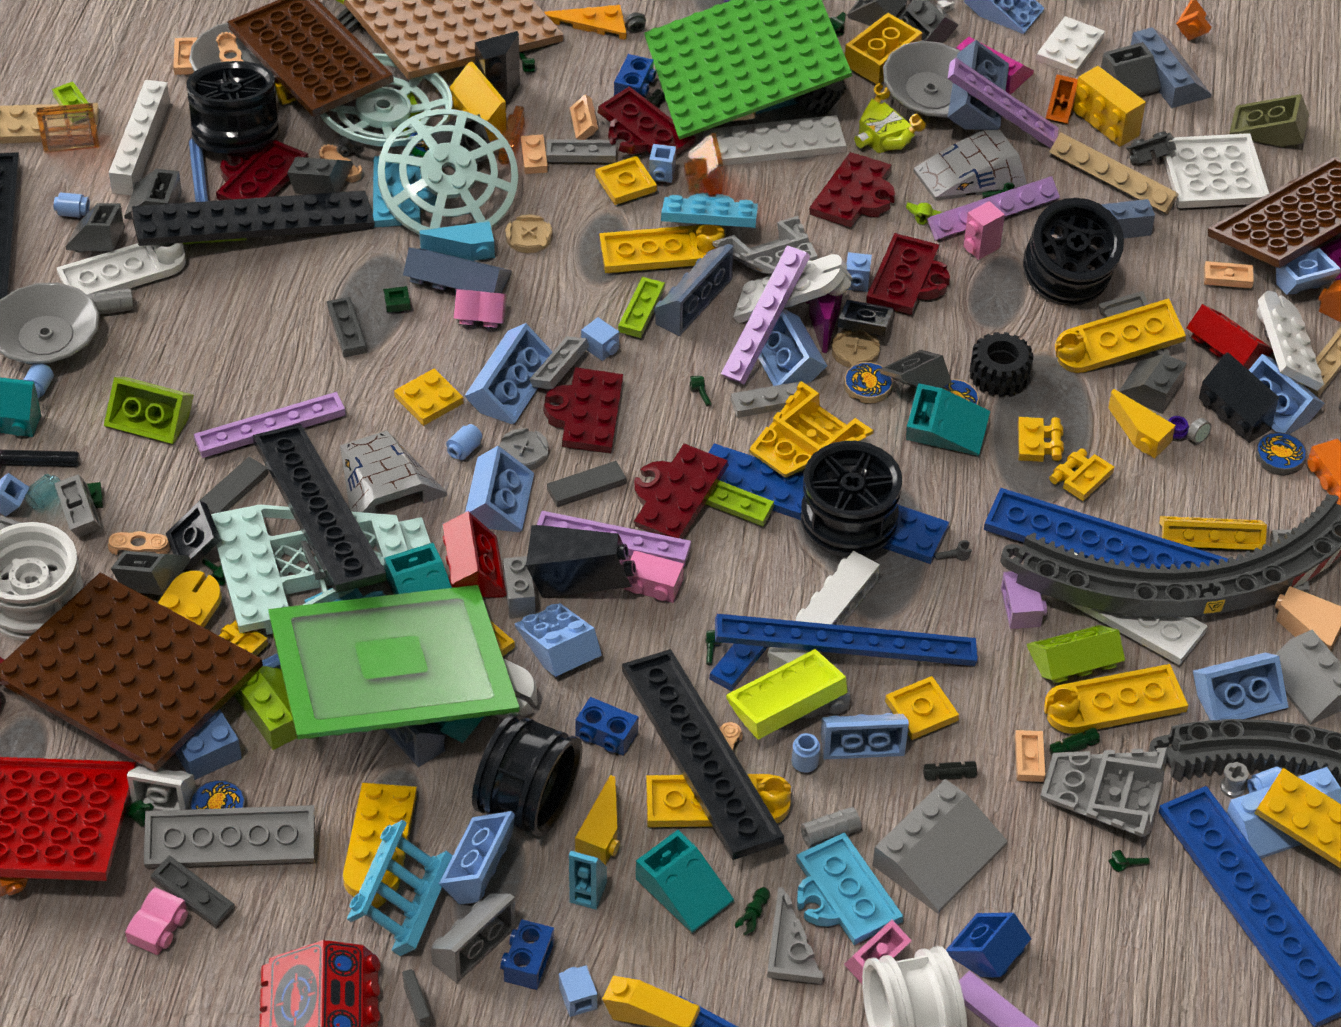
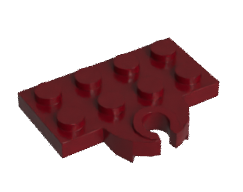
[597,86,695,155]
[216,140,309,200]
[809,152,895,228]
[866,233,950,315]
[543,367,623,454]
[634,443,729,539]

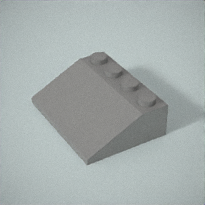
[872,779,1008,913]

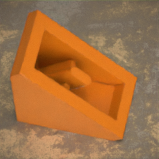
[1046,74,1078,124]

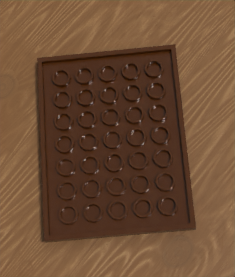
[0,572,263,772]

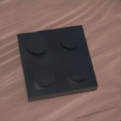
[837,300,894,336]
[166,500,221,572]

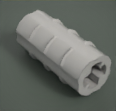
[87,289,134,314]
[800,807,861,848]

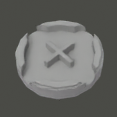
[499,428,549,470]

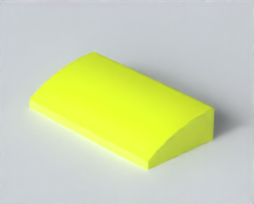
[726,649,848,740]

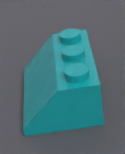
[0,377,41,437]

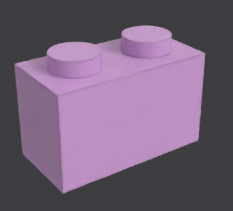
[1001,572,1047,629]

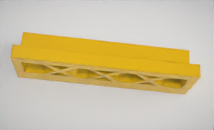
[1159,516,1267,550]

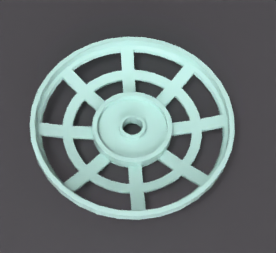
[320,53,452,147]
[377,109,518,235]

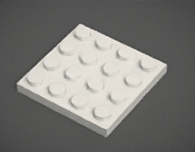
[1163,134,1269,208]

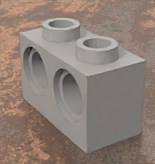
[54,474,102,537]
[503,556,535,619]

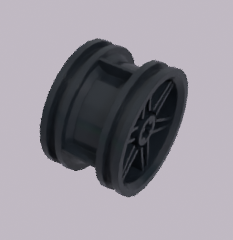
[186,61,279,154]
[801,441,902,557]
[472,713,582,837]

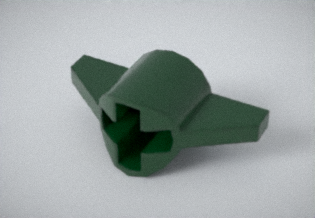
[830,12,846,37]
[124,800,154,827]

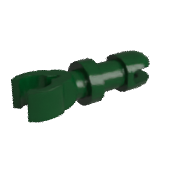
[735,887,770,936]

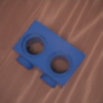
[614,54,656,97]
[575,697,639,756]
[500,919,555,990]

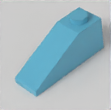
[419,221,495,261]
[569,851,607,910]

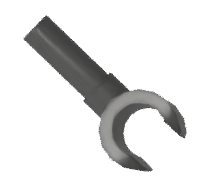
[935,540,972,561]

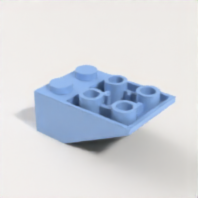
[963,0,1045,34]
[514,603,602,677]

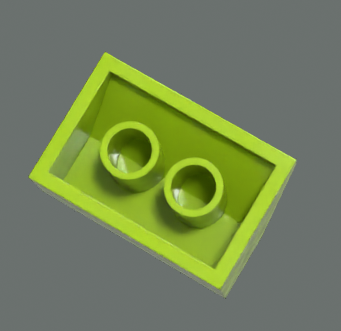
[103,377,194,444]
[1027,625,1125,683]
[234,666,297,750]

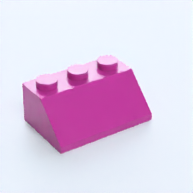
[956,37,1034,95]

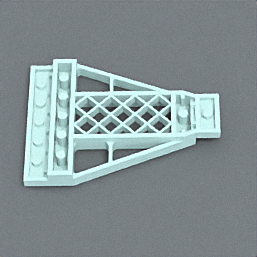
[211,505,431,635]

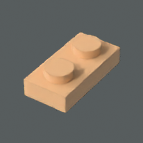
[173,37,197,75]
[570,94,598,140]
[520,134,548,174]
[1204,261,1254,289]
[1015,730,1045,782]

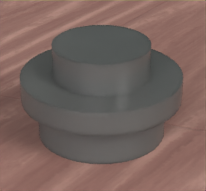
[624,12,646,32]

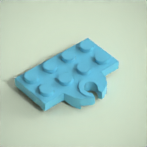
[373,153,437,228]
[661,193,758,228]
[796,832,903,945]

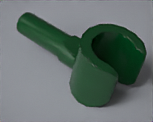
[519,51,535,72]
[982,182,1015,198]
[690,375,712,407]
[202,558,226,586]
[705,630,721,665]
[1108,850,1150,872]

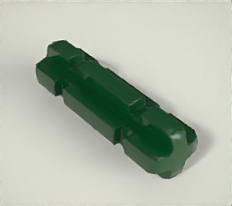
[1049,728,1100,755]

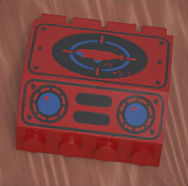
[259,940,380,1027]

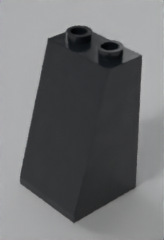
[526,525,636,598]

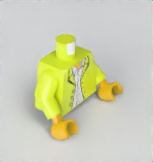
[854,83,926,153]

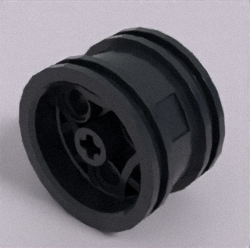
[1023,198,1124,306]

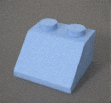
[1276,248,1341,295]

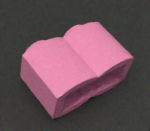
[454,289,506,328]
[125,887,188,955]

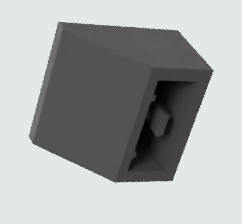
[898,0,958,43]
[1101,42,1161,96]
[124,169,182,220]
[66,203,124,253]
[111,551,191,595]

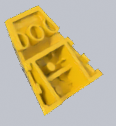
[749,381,874,478]

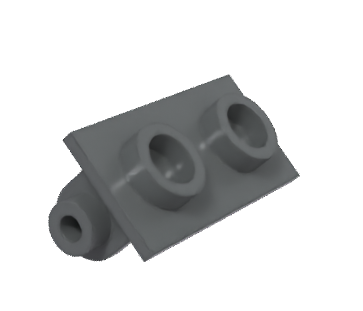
[338,113,363,158]
[1126,131,1177,165]

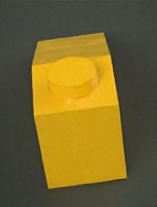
[1108,389,1176,458]
[575,775,620,865]
[602,976,701,1027]

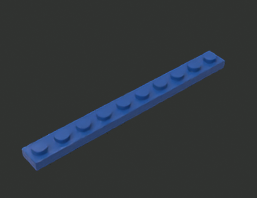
[715,613,978,666]

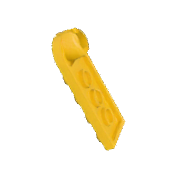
[599,224,725,273]
[1055,298,1186,373]
[158,571,222,627]
[1044,664,1188,734]
[1254,768,1341,869]
[646,774,791,827]
[343,783,417,908]

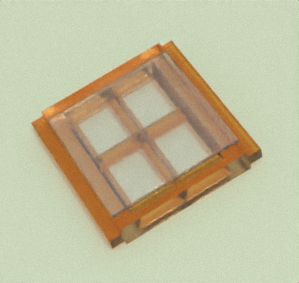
[36,103,100,152]

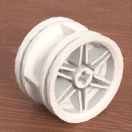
[0,522,84,641]
[862,946,967,1027]

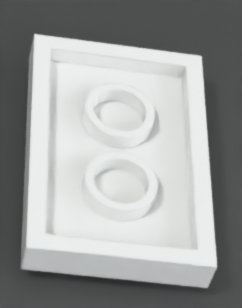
[1036,16,1105,75]

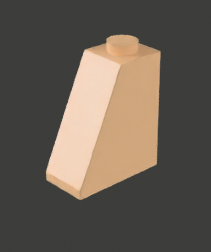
[1275,586,1341,652]

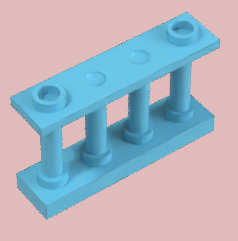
[347,820,453,956]

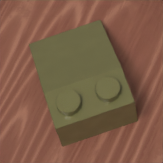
[1229,94,1309,147]

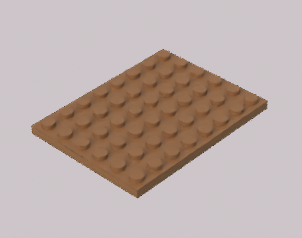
[344,0,564,79]

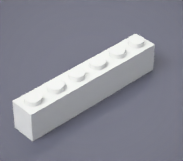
[109,80,170,195]
[767,551,880,671]

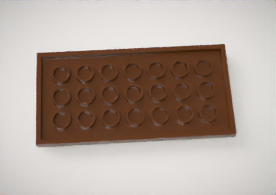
[227,0,394,118]
[1208,157,1341,268]

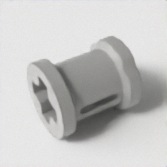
[1220,762,1249,798]

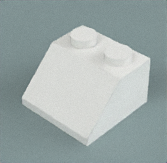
[127,765,196,811]

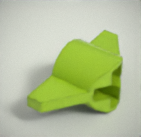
[906,202,943,225]

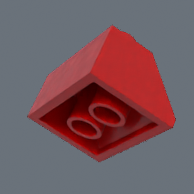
[1186,304,1273,370]
[443,511,506,598]

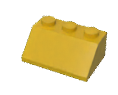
[449,62,507,142]

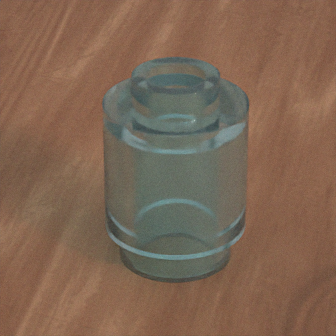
[24,474,60,510]

